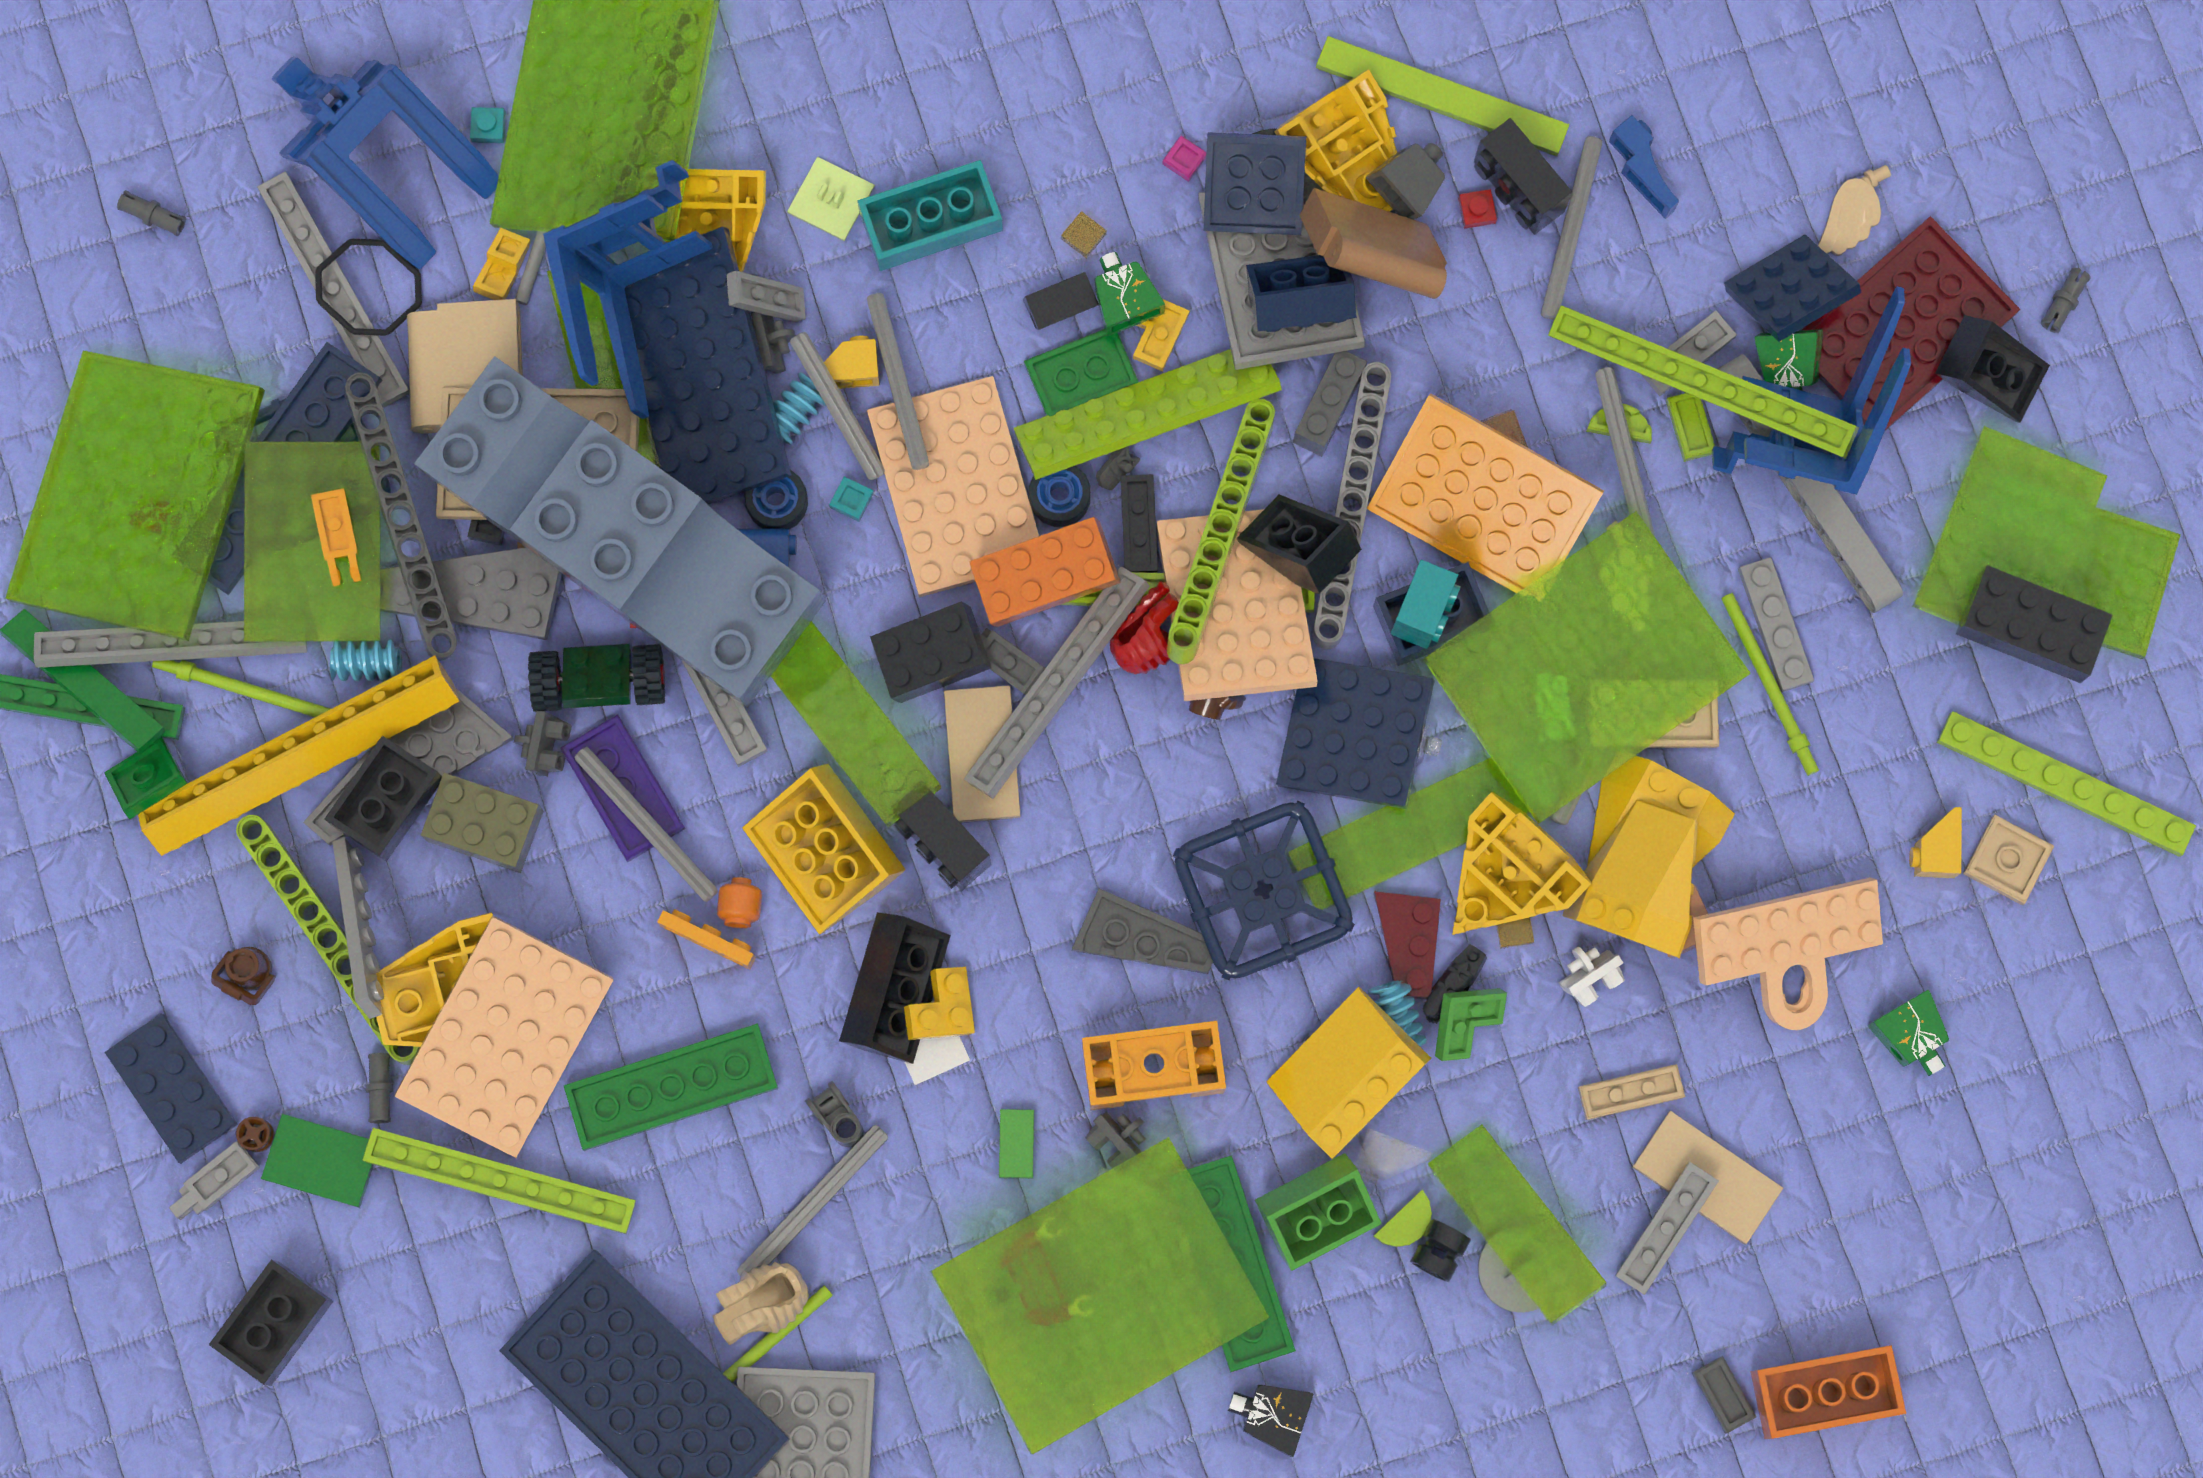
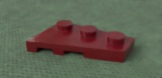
[1373,891,1441,999]

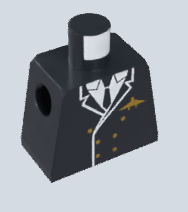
[1228,1385,1314,1457]

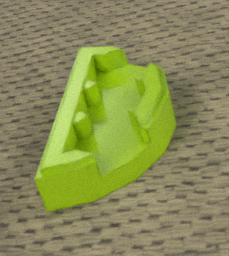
[1586,404,1652,444]
[1373,1189,1432,1247]

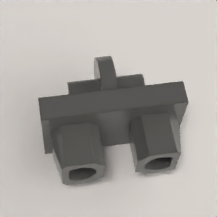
[751,312,796,374]
[514,711,572,777]
[1085,1112,1147,1174]

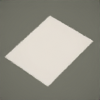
[905,1000,970,1085]

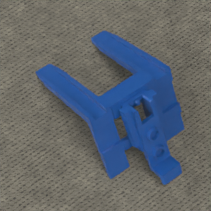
[272,57,502,269]
[543,160,713,419]
[1712,286,1911,495]

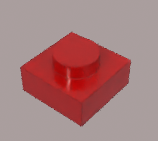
[1458,189,1497,229]

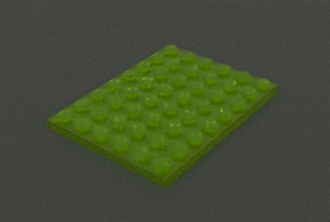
[490,0,720,241]
[5,351,265,641]
[1423,511,1751,824]
[930,1137,1269,1455]

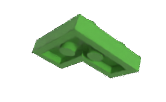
[1435,988,1507,1061]

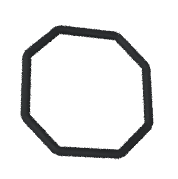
[315,238,422,336]

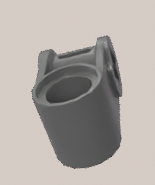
[805,1081,863,1147]

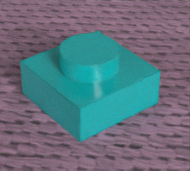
[470,107,506,143]
[829,476,874,522]

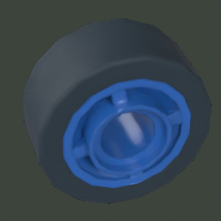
[1029,466,1090,527]
[744,470,808,529]

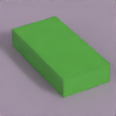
[999,1109,1034,1179]

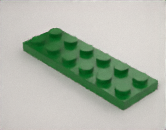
[563,1023,778,1151]
[1167,1155,1296,1373]

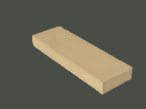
[1578,1064,1685,1120]

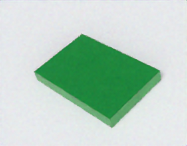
[1024,329,1139,417]
[261,1114,374,1208]

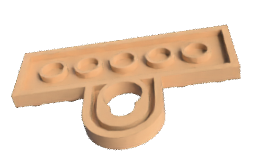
[1693,877,1883,1030]

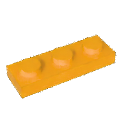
[657,909,756,970]

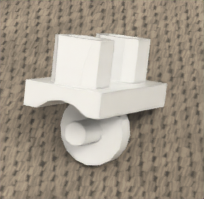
[1558,946,1625,1007]

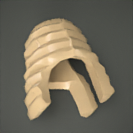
[712,1262,809,1345]

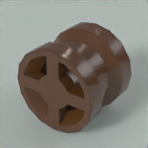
[236,1117,275,1152]

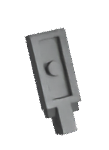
[169,1141,260,1220]

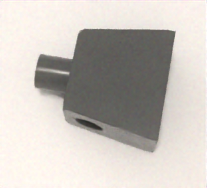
[1365,143,1445,220]

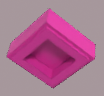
[1162,136,1206,182]

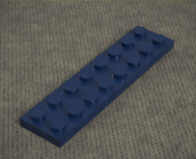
[172,342,383,595]

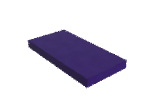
[560,714,685,862]

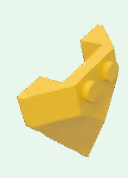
[1452,792,1592,935]

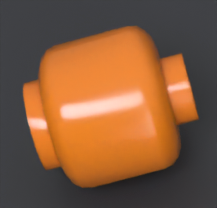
[717,877,762,928]

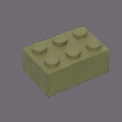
[421,773,544,873]

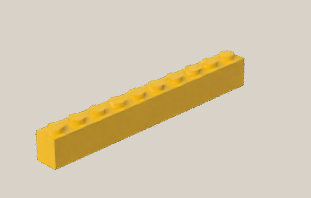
[138,655,460,856]

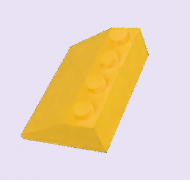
[742,764,906,934]
[1266,987,1432,1159]

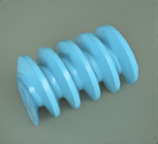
[773,372,826,445]
[330,639,402,681]
[1368,981,1427,1047]

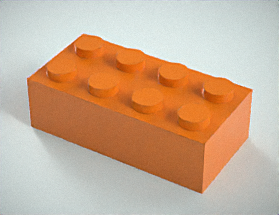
[969,517,1121,627]
[1750,1345,1906,1439]

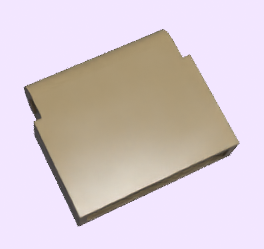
[407,299,523,434]

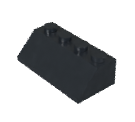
[839,912,951,1064]

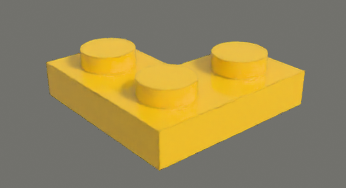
[1133,299,1190,372]
[904,967,975,1040]

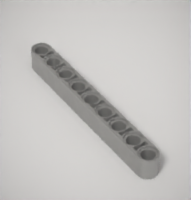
[1718,354,1903,613]
[1313,362,1391,649]

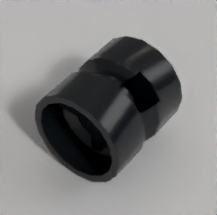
[1410,1219,1471,1282]

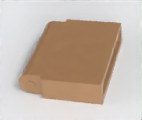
[1300,188,1447,299]

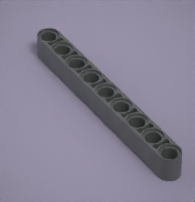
[344,372,457,661]

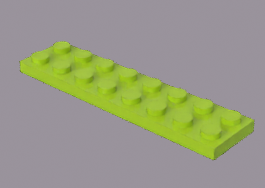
[1014,349,1282,480]

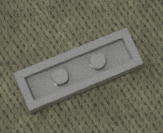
[727,271,806,322]
[1641,310,1737,396]

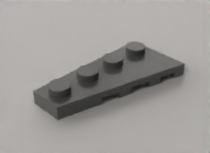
[1072,888,1222,974]

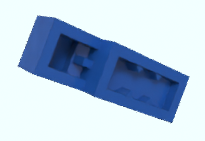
[1609,115,1679,219]

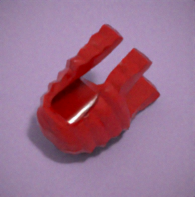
[1110,581,1179,674]

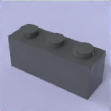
[1293,351,1367,457]

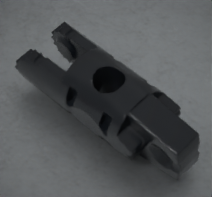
[1422,944,1487,1024]

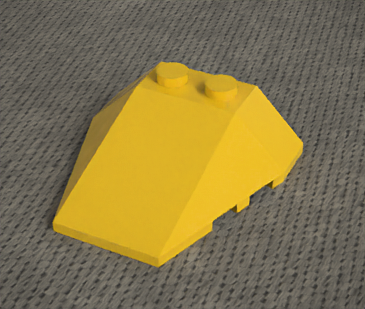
[1274,69,1397,212]
[641,168,766,272]
[1587,750,1735,868]
[1562,800,1698,958]
[376,912,493,1047]

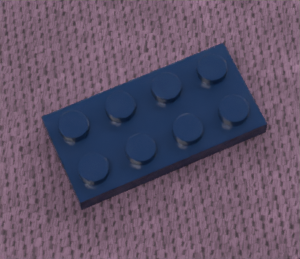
[104,1013,238,1164]

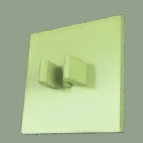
[787,157,875,241]

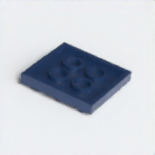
[1203,132,1306,235]
[1724,235,1862,342]

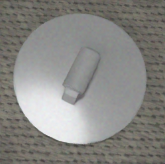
[1478,1227,1563,1312]

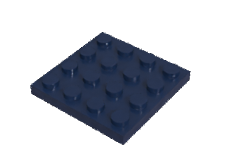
[1276,658,1435,809]

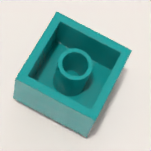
[1390,560,1461,649]

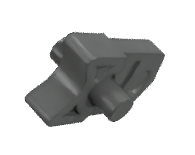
[1096,446,1140,490]

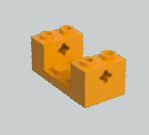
[1082,1021,1226,1111]

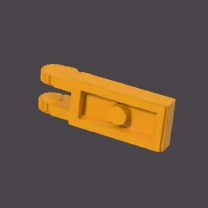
[311,488,361,586]

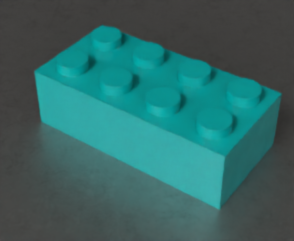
[857,160,1003,271]

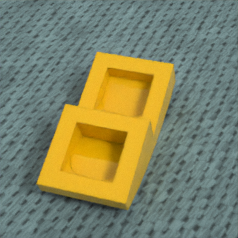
[473,227,530,300]

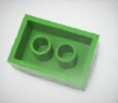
[1255,1153,1382,1271]

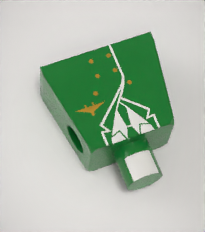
[1095,252,1165,337]
[1755,329,1823,391]
[1868,990,1949,1076]

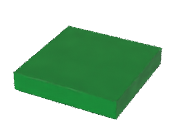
[104,737,188,820]

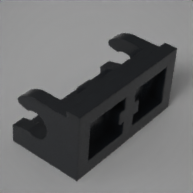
[1023,272,1099,330]

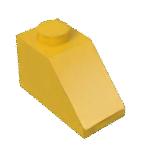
[824,336,880,389]
[1909,807,1962,878]

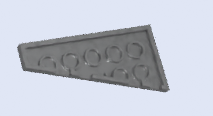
[354,547,562,640]
[303,688,514,846]

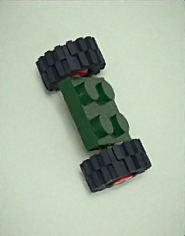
[528,644,665,712]

